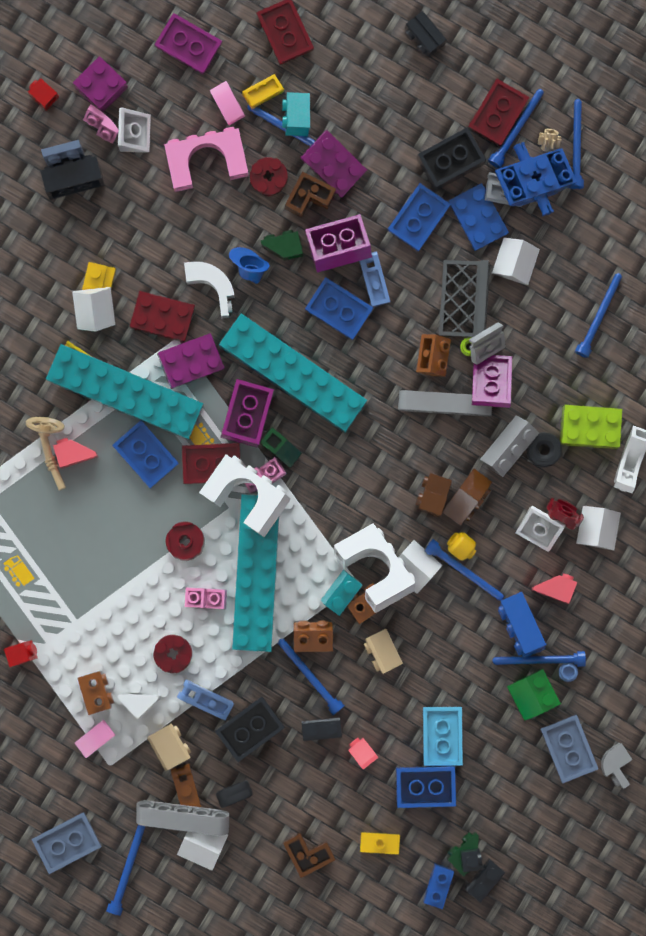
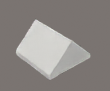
[118,108,151,152]
[492,238,540,286]
[72,287,115,331]
[516,506,566,552]
[576,506,621,551]
[388,540,442,594]
[118,694,160,719]
[177,832,228,870]

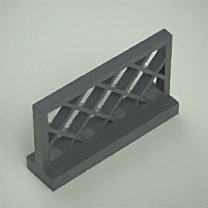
[439,260,490,337]

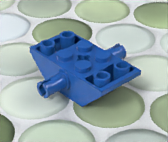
[495,142,577,216]

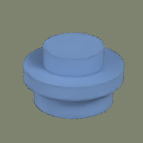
[558,663,578,682]

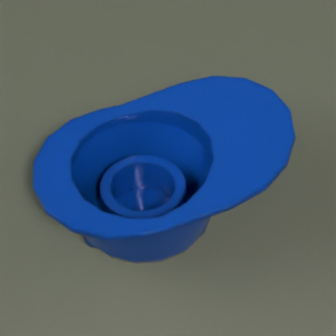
[229,247,270,284]

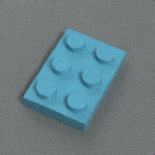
[423,707,463,766]

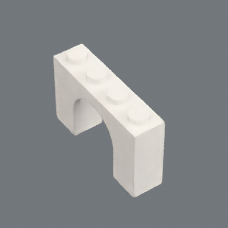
[199,455,291,537]
[334,524,416,613]

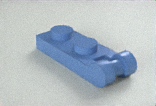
[359,251,390,307]
[177,680,234,720]

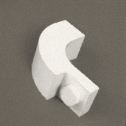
[184,262,235,318]
[614,426,646,493]

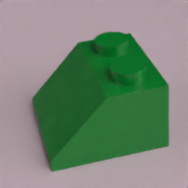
[507,669,561,721]

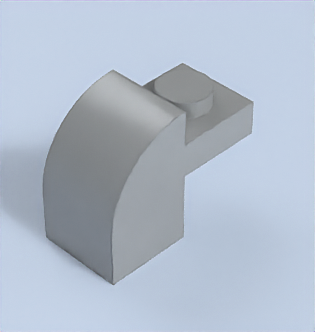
[601,743,632,789]

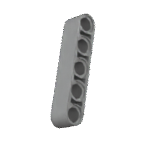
[398,390,492,416]
[136,800,229,836]

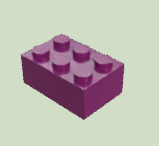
[305,214,372,273]
[220,379,274,448]

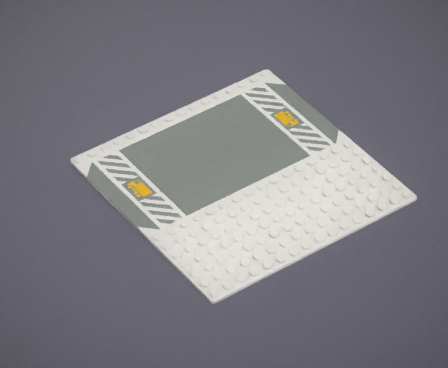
[0,340,354,765]

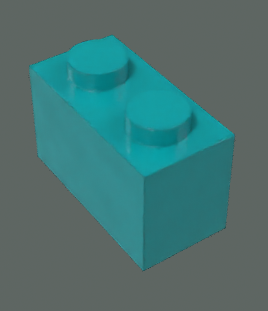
[282,92,310,136]
[321,570,362,616]

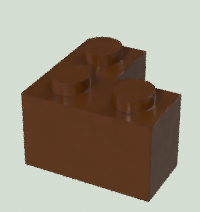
[285,171,336,218]
[442,469,492,525]
[415,473,452,518]
[283,832,336,878]

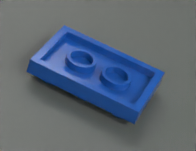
[387,183,451,252]
[448,183,509,251]
[305,277,373,340]
[112,420,179,489]

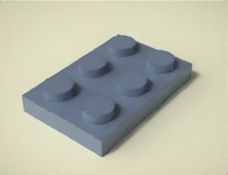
[41,140,85,167]
[540,715,598,783]
[32,812,102,874]

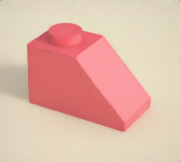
[53,438,98,469]
[531,573,577,604]
[348,737,378,769]

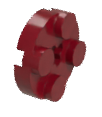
[250,157,288,196]
[546,498,584,530]
[166,522,205,561]
[153,635,192,673]

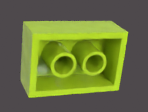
[560,405,622,449]

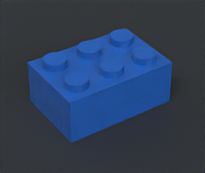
[498,592,546,659]
[396,766,456,808]

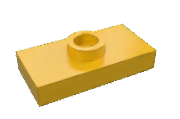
[242,74,284,109]
[360,832,400,854]

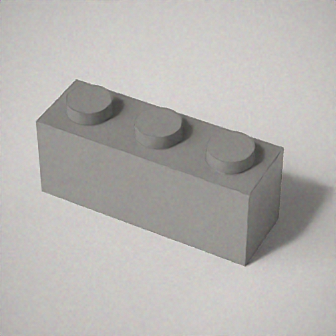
[480,415,539,477]

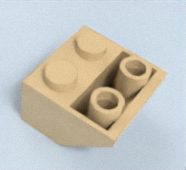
[363,629,403,674]
[147,723,191,771]

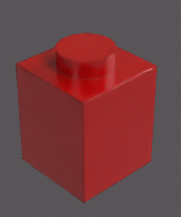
[28,78,59,111]
[4,640,38,667]

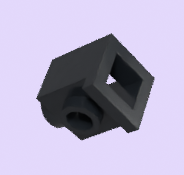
[460,848,482,872]

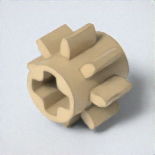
[538,129,561,152]

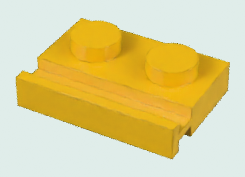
[82,262,116,290]

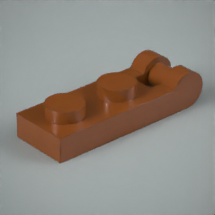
[170,764,201,807]

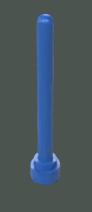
[488,89,544,169]
[569,99,584,189]
[247,104,315,147]
[574,273,622,358]
[424,539,504,601]
[278,639,345,715]
[492,651,586,667]
[106,824,145,916]

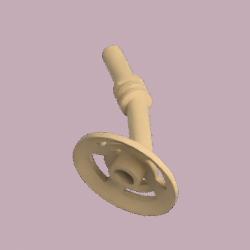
[26,417,66,490]

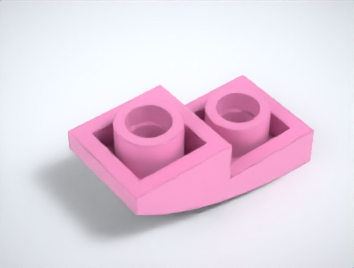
[210,81,245,125]
[83,104,119,144]
[245,457,286,494]
[185,588,227,609]
[75,720,115,758]

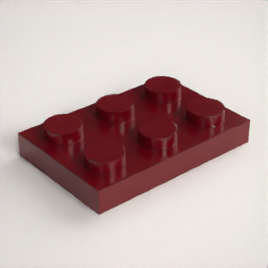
[256,0,314,65]
[468,79,529,147]
[129,291,195,342]
[182,443,240,484]

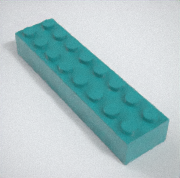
[219,313,367,433]
[46,344,204,440]
[232,494,279,652]

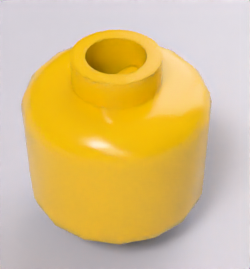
[447,532,476,560]

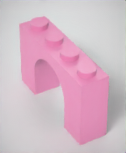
[164,127,249,192]

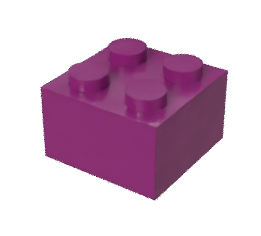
[73,56,128,112]

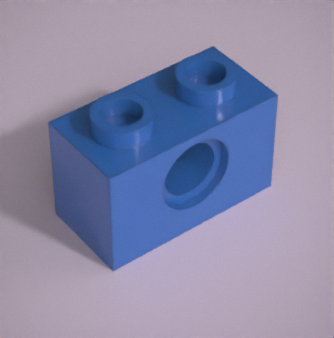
[423,863,454,909]

